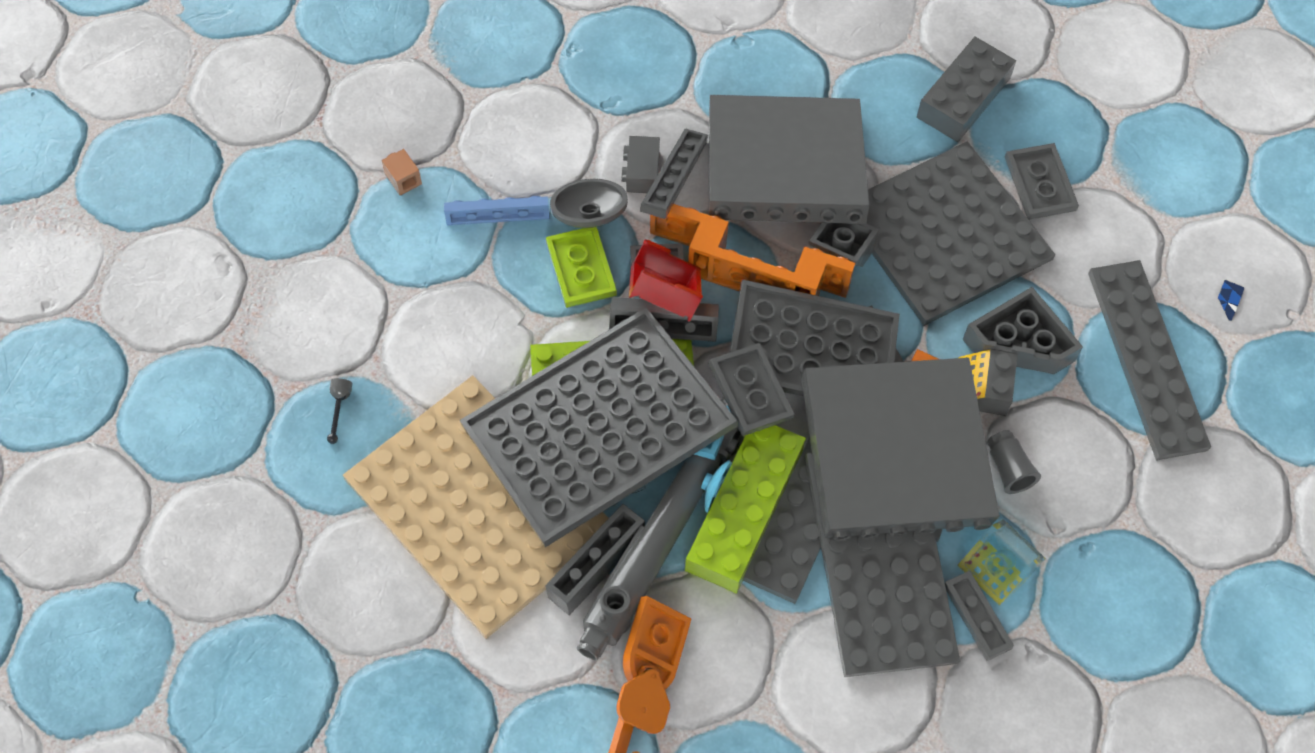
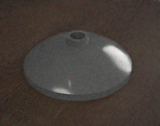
[550,179,628,228]

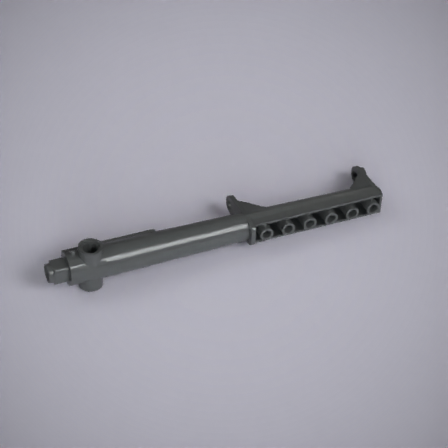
[577,397,741,661]

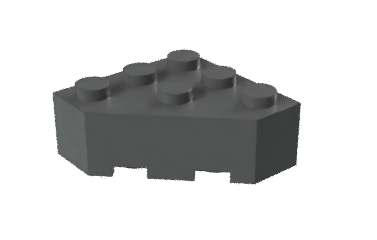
[963,287,1083,374]

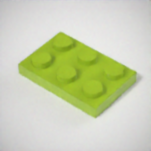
[546,227,617,308]

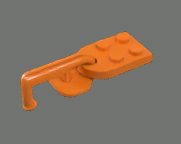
[608,596,692,753]

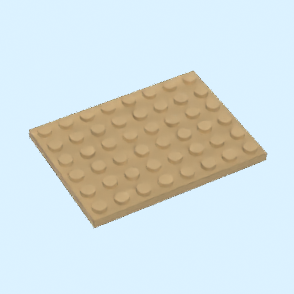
[343,375,609,639]

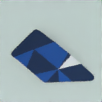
[1218,280,1244,321]

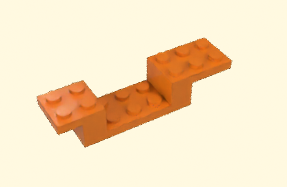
[650,204,855,298]

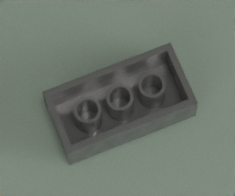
[916,36,1017,142]

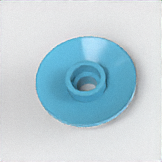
[701,460,732,513]

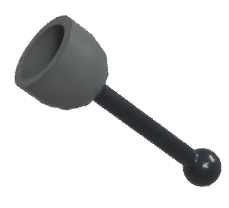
[327,378,353,444]

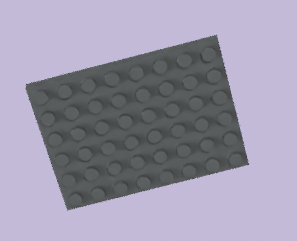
[460,308,738,548]

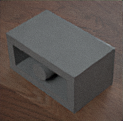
[621,136,660,193]

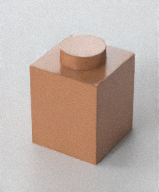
[381,149,422,196]

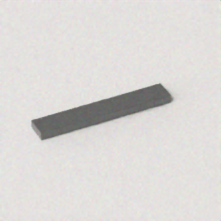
[640,128,709,219]

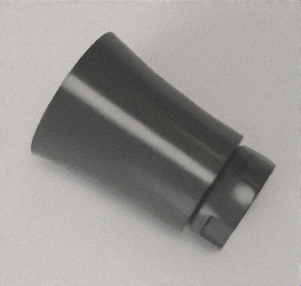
[987,430,1041,494]

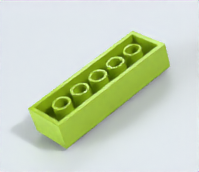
[685,425,806,594]

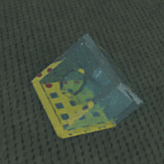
[957,519,1046,605]

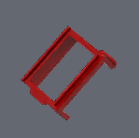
[629,239,703,322]

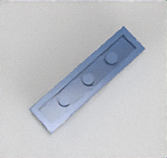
[444,196,550,225]

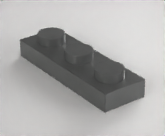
[945,571,1014,661]

